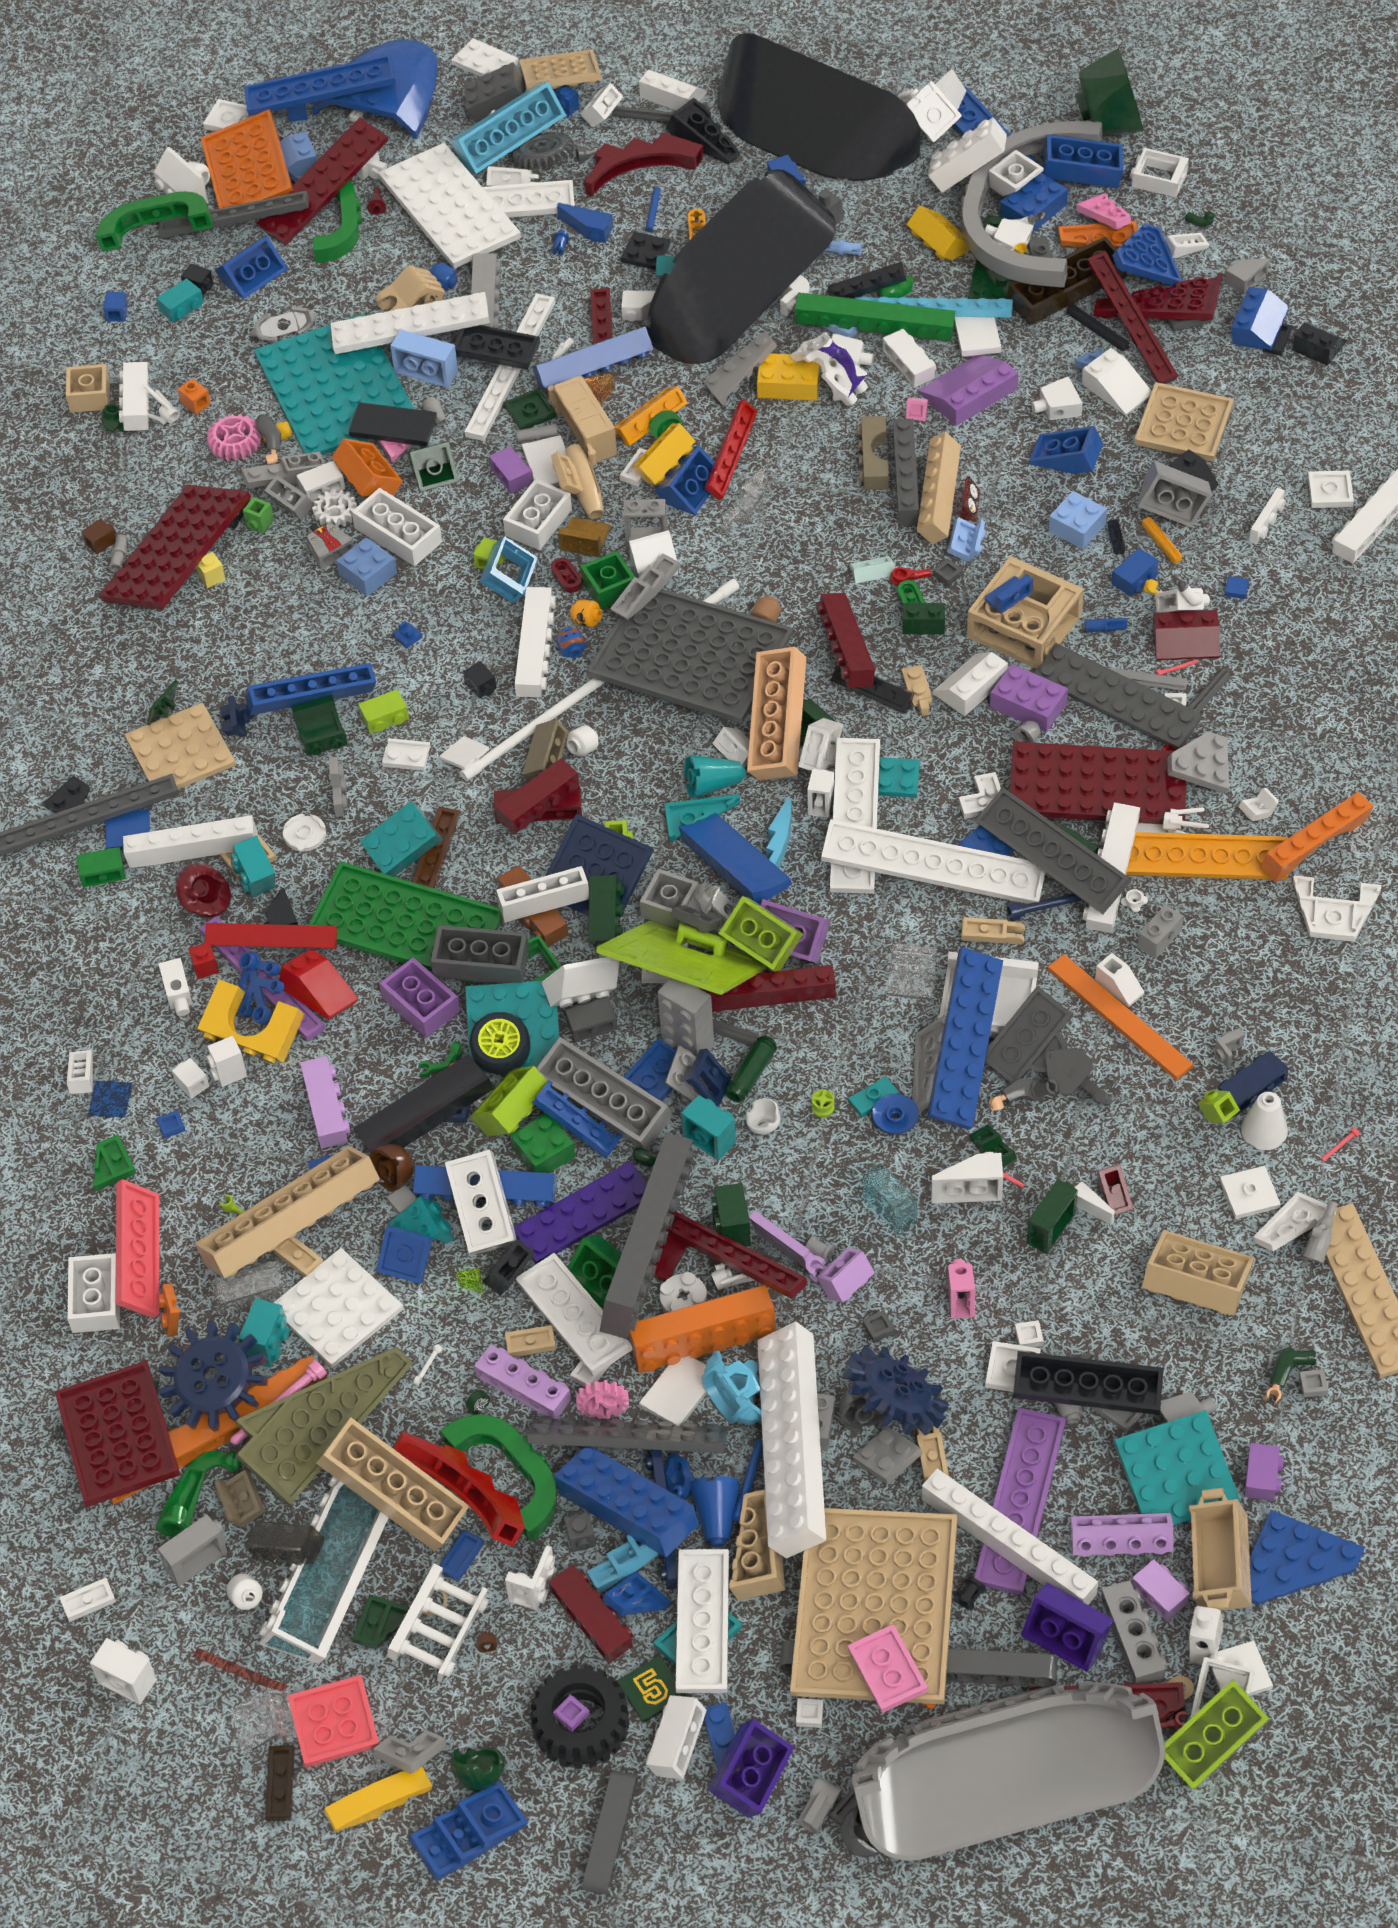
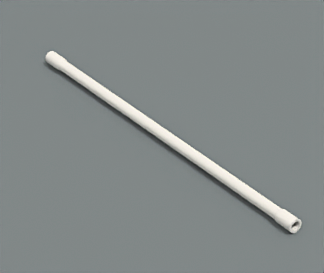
[459,579,740,781]

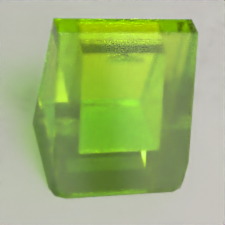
[456,1268,484,1294]

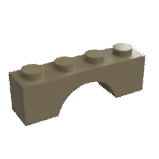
[857,416,889,490]

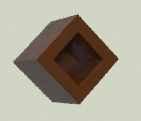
[81,519,116,555]

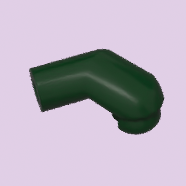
[1185,211,1215,227]
[632,1148,659,1167]

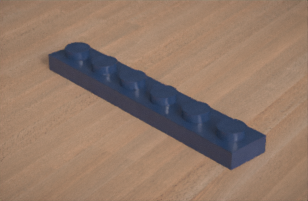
[646,1450,678,1590]

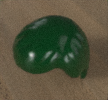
[450,1747,505,1791]

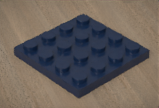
[545,814,654,918]

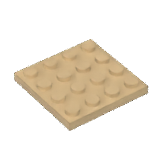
[519,49,601,90]
[1134,382,1234,462]
[124,703,236,789]

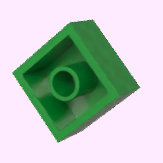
[580,551,635,610]
[510,1113,576,1173]

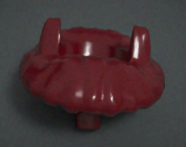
[176,863,232,917]

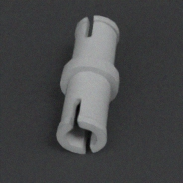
[516,423,558,443]
[109,534,129,573]

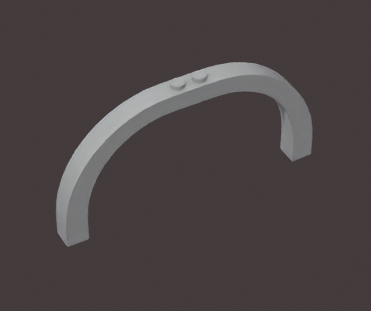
[961,121,1102,287]

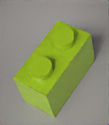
[358,689,409,734]

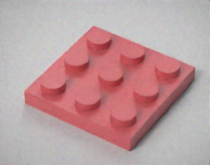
[287,1675,379,1768]

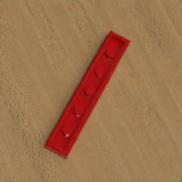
[704,399,758,500]
[204,923,338,949]

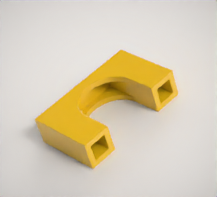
[197,979,305,1064]

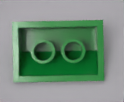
[567,1235,622,1308]

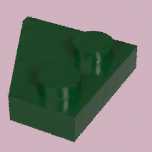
[352,1594,410,1650]

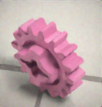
[576,1380,629,1420]

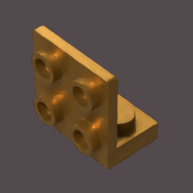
[558,517,610,557]

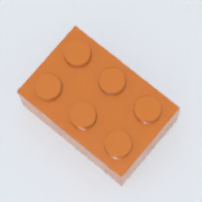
[332,438,403,497]

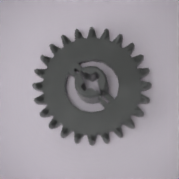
[512,132,574,170]

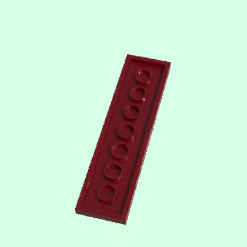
[257,117,388,245]

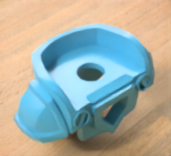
[701,1350,762,1426]

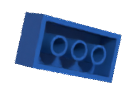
[1042,134,1124,188]

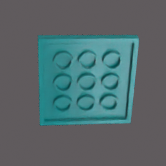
[466,981,559,1073]
[1113,1410,1241,1526]

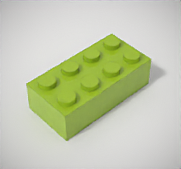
[1164,1679,1270,1790]

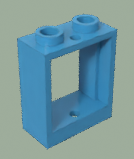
[480,536,538,603]

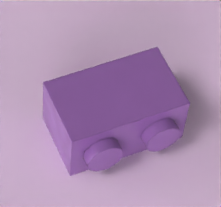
[489,446,533,494]
[1244,1443,1284,1501]

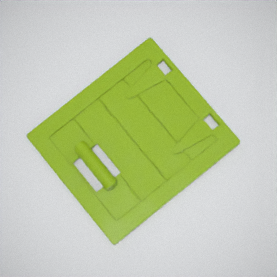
[596,921,768,995]

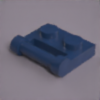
[684,1048,731,1107]

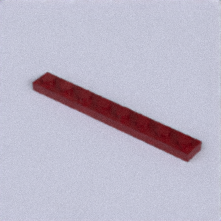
[1087,251,1178,384]
[666,1212,807,1299]

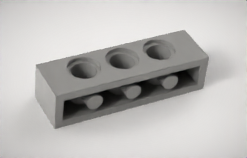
[1101,1580,1167,1684]

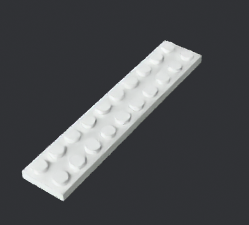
[821,819,1045,904]

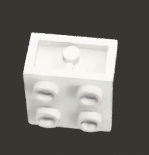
[505,1545,557,1610]

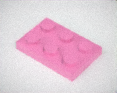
[848,1624,928,1713]

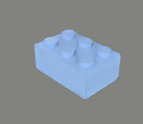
[391,330,458,388]

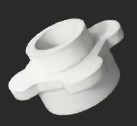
[1121,889,1148,912]

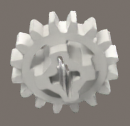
[313,489,357,527]

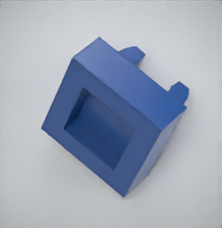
[393,621,423,649]

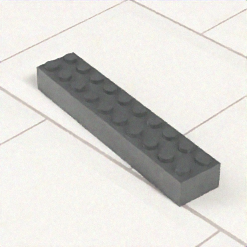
[599,1133,695,1339]

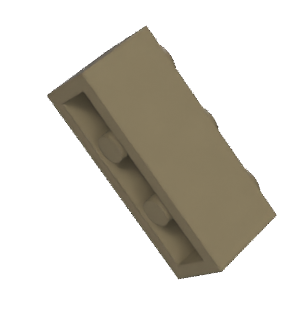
[522,719,569,782]

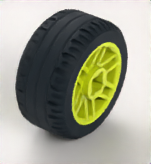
[469,1012,531,1075]

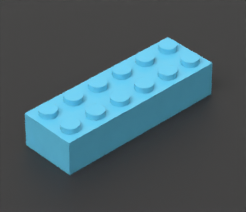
[449,82,566,174]

